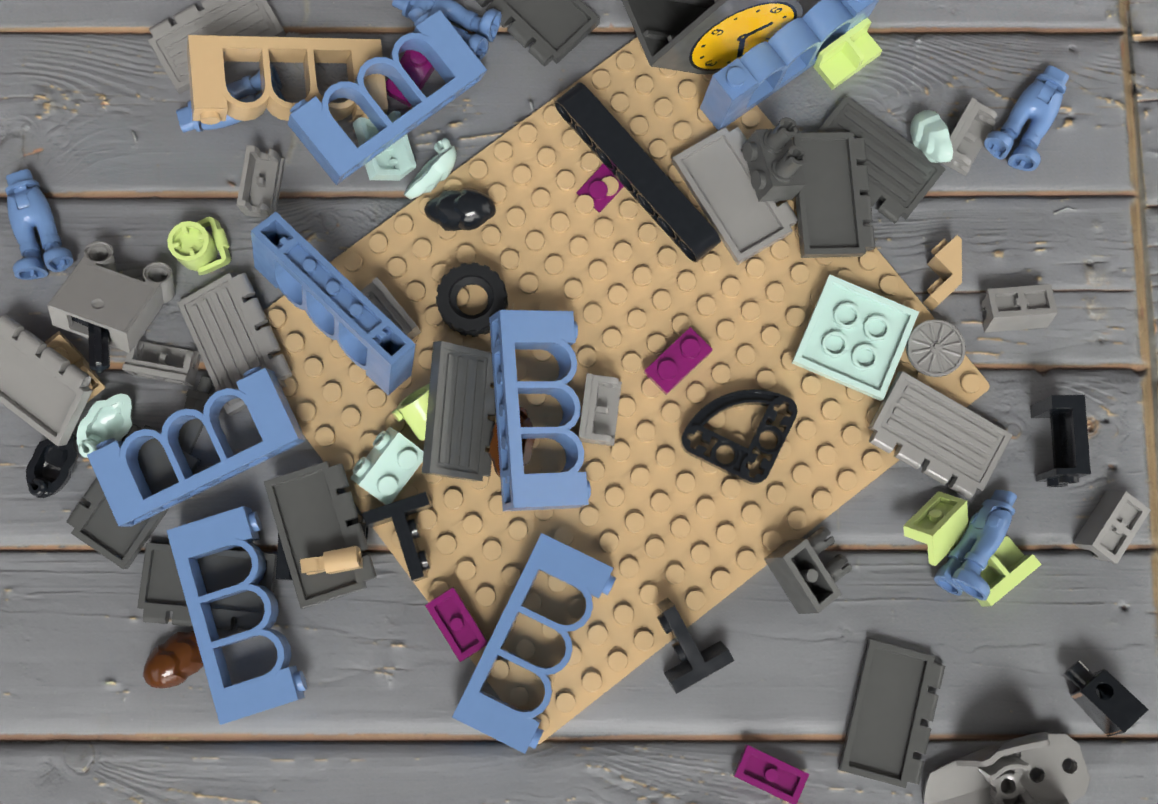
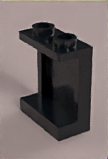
[1030,395,1091,487]

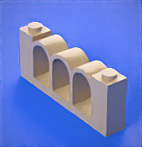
[187,35,388,125]

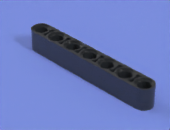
[554,82,721,263]

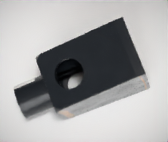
[1064,660,1149,737]

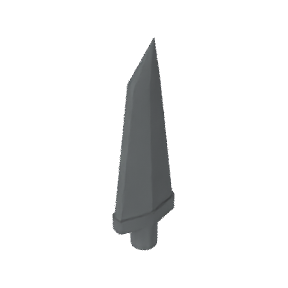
[178,376,213,454]

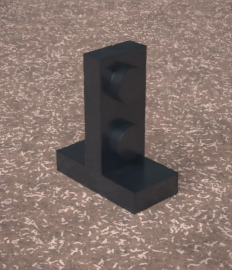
[362,492,433,582]
[657,598,734,694]

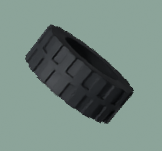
[436,262,508,337]

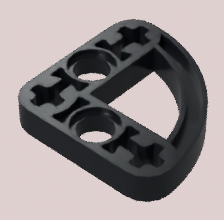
[681,389,798,485]

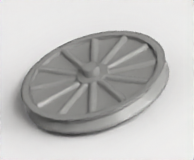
[906,319,966,377]

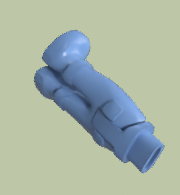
[392,0,502,60]
[176,63,286,133]
[984,65,1069,171]
[5,169,73,280]
[934,490,1017,600]

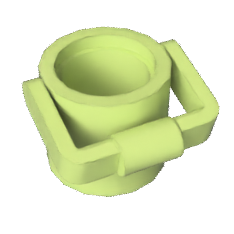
[167,217,231,275]
[392,384,430,440]

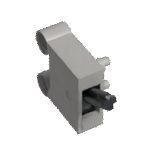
[47,241,175,373]

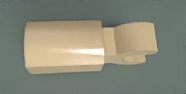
[300,546,363,575]

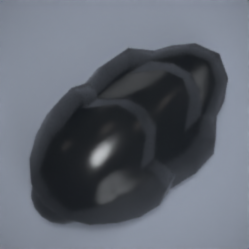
[424,188,496,231]
[26,433,79,498]

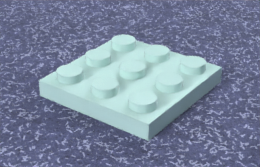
[792,275,919,401]

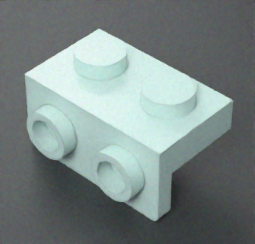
[352,111,416,181]
[351,427,424,505]

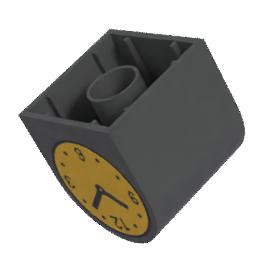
[622,0,803,75]

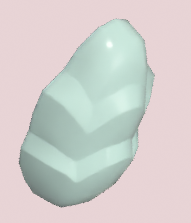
[910,110,953,163]
[404,138,457,200]
[77,393,133,458]

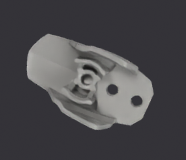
[923,732,1090,804]

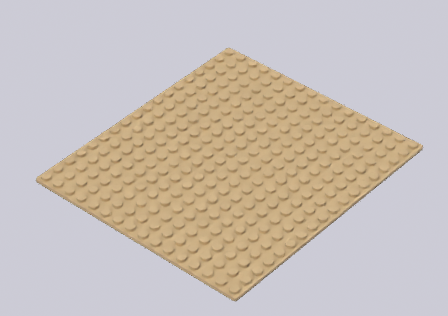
[260,37,990,744]

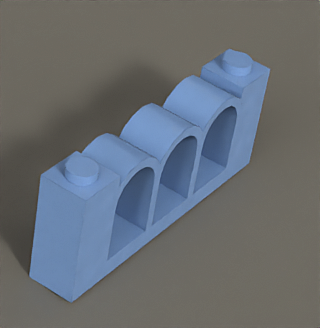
[700,0,879,131]
[288,10,487,185]
[251,211,416,395]
[489,310,591,511]
[87,366,306,527]
[166,506,307,725]
[452,533,616,754]

